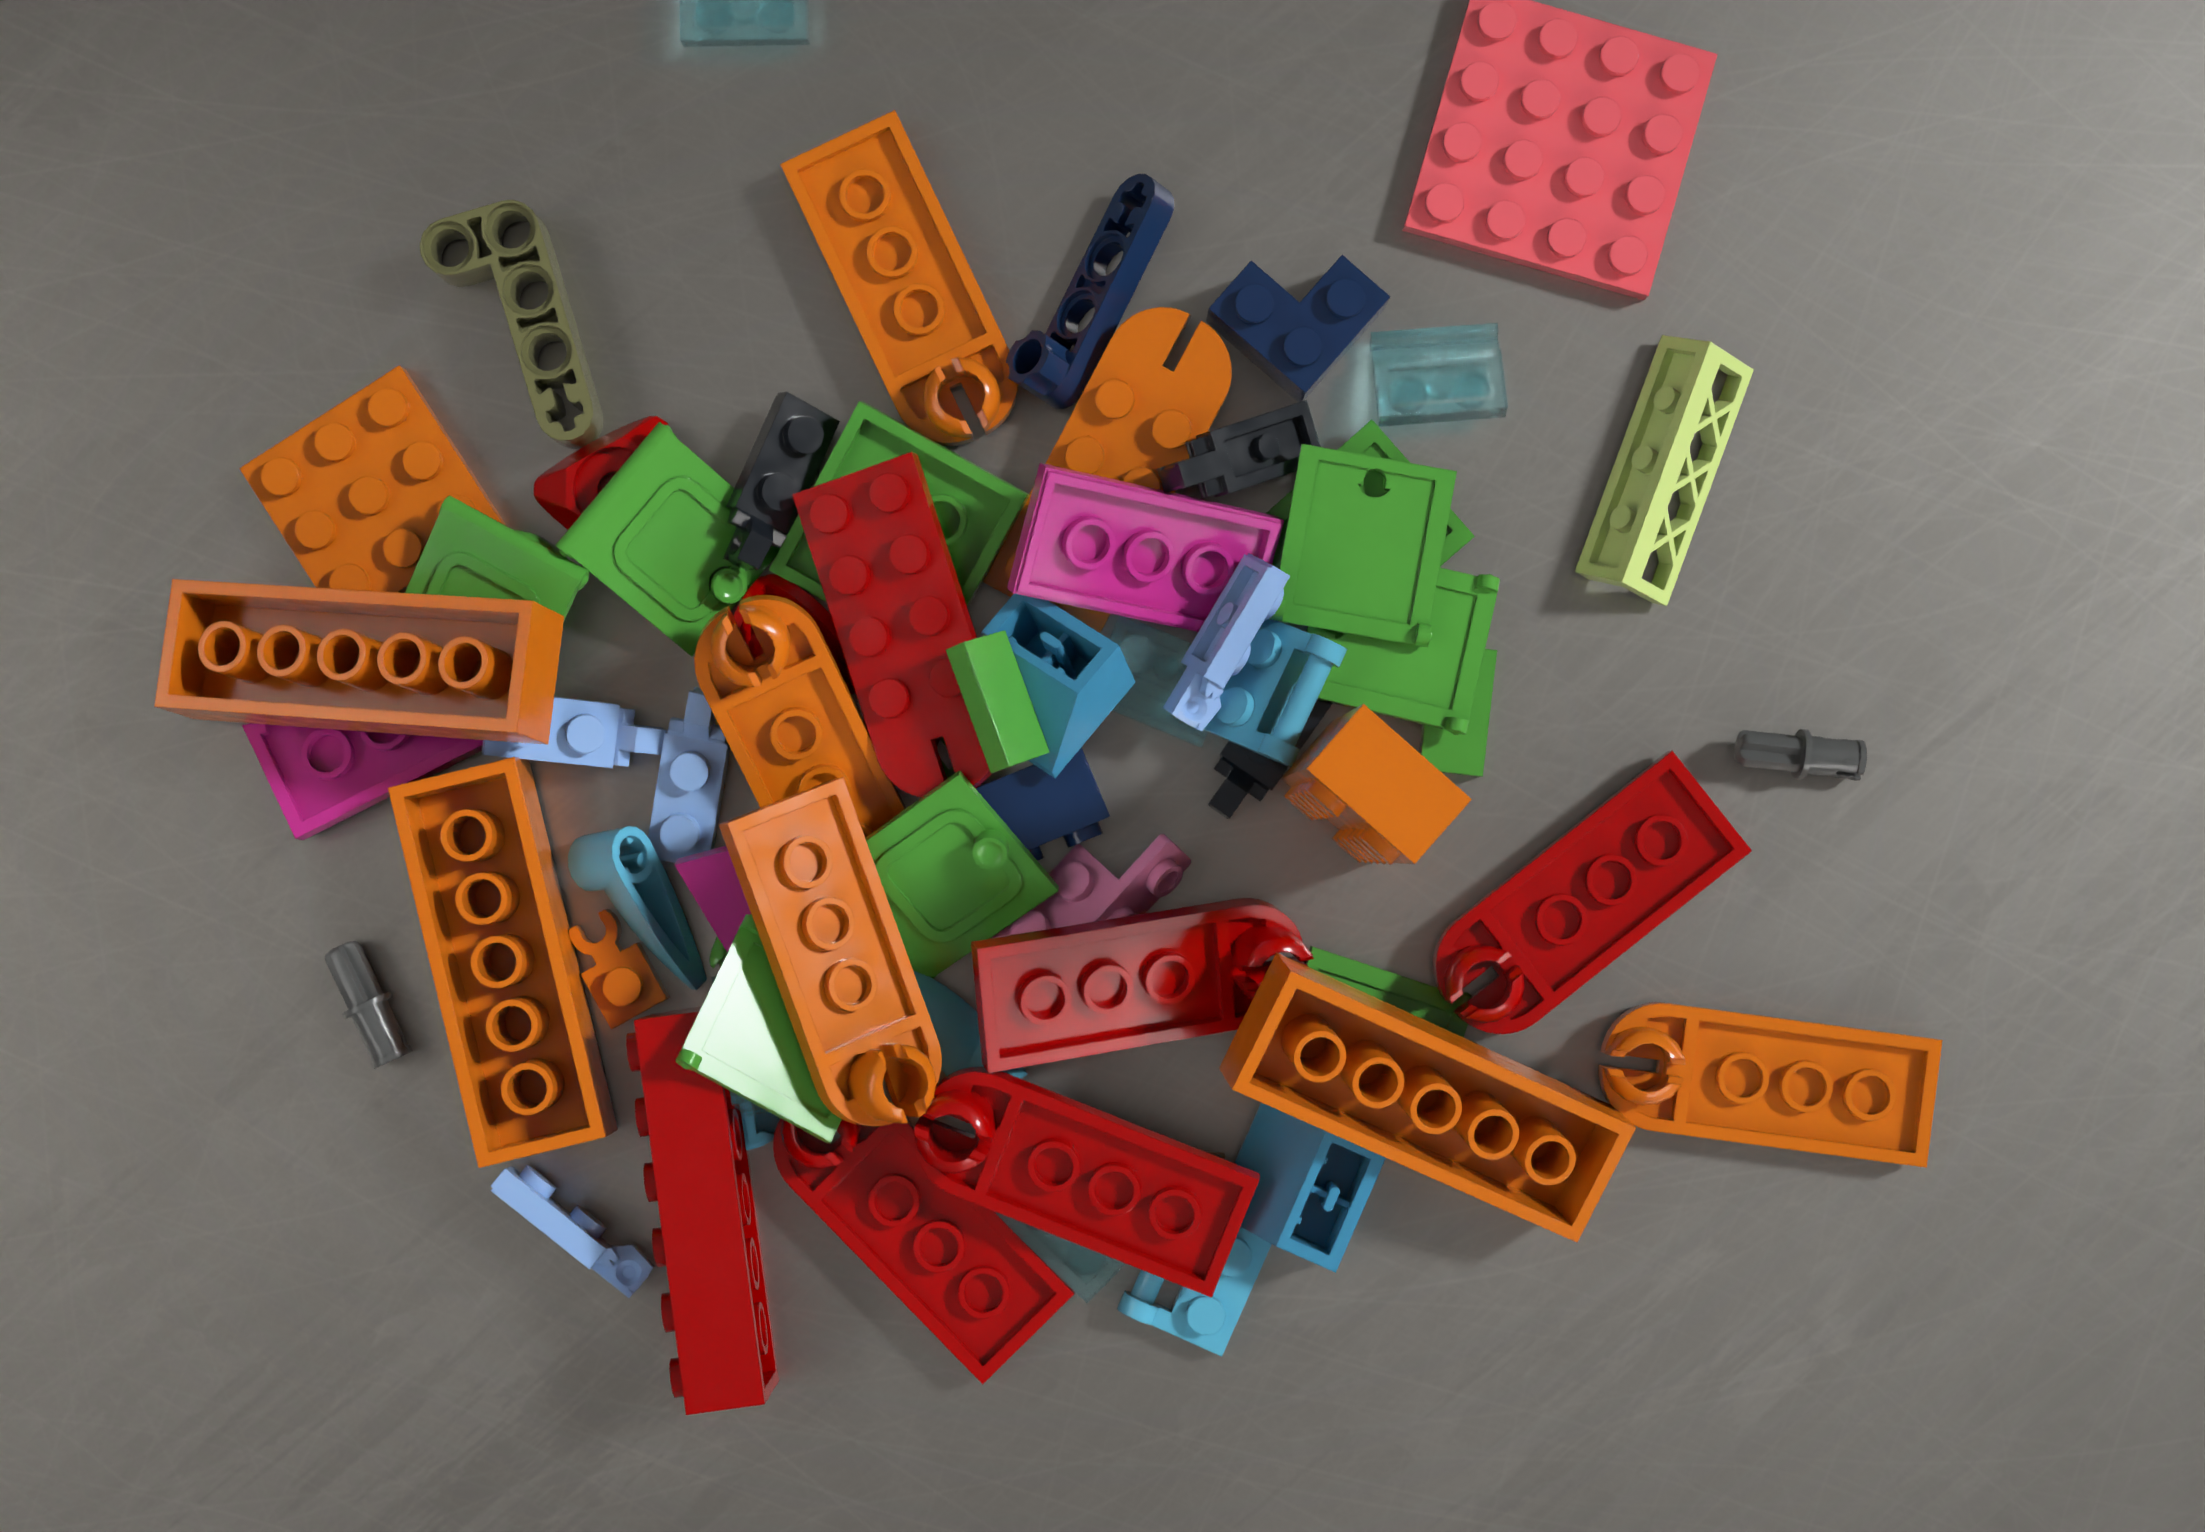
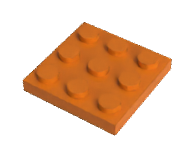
[239,365,507,593]

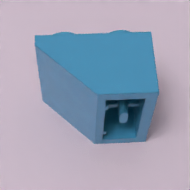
[980,594,1136,778]
[1234,1102,1386,1273]

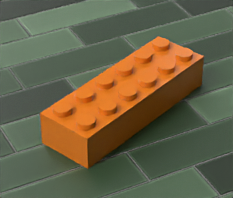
[154,579,564,745]
[1281,704,1472,865]
[388,757,618,1168]
[1219,952,1636,1242]

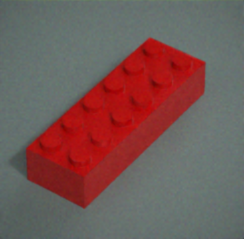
[626,1007,779,1415]

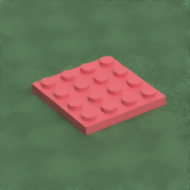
[1402,0,1718,300]

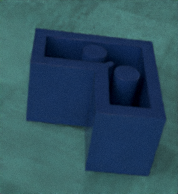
[1206,255,1390,402]

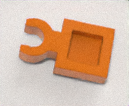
[569,909,670,1030]

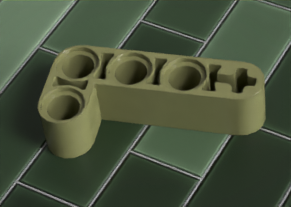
[420,200,604,449]

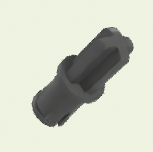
[1734,729,1867,781]
[325,941,413,1069]

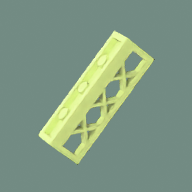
[1575,335,1754,606]

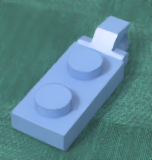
[1163,553,1290,731]
[648,687,730,863]
[482,697,667,768]
[491,1165,655,1298]

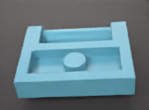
[1204,619,1347,768]
[1117,1227,1272,1357]

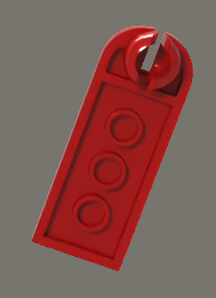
[792,452,992,797]
[1433,750,1752,1034]
[971,898,1314,1073]
[914,1067,1260,1298]
[773,1100,1075,1384]

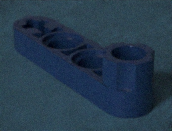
[1006,174,1174,409]

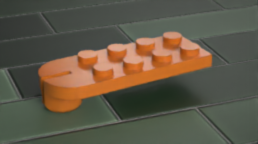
[780,110,1018,446]
[983,307,1232,633]
[694,595,906,837]
[718,777,942,1126]
[1598,1002,1943,1168]

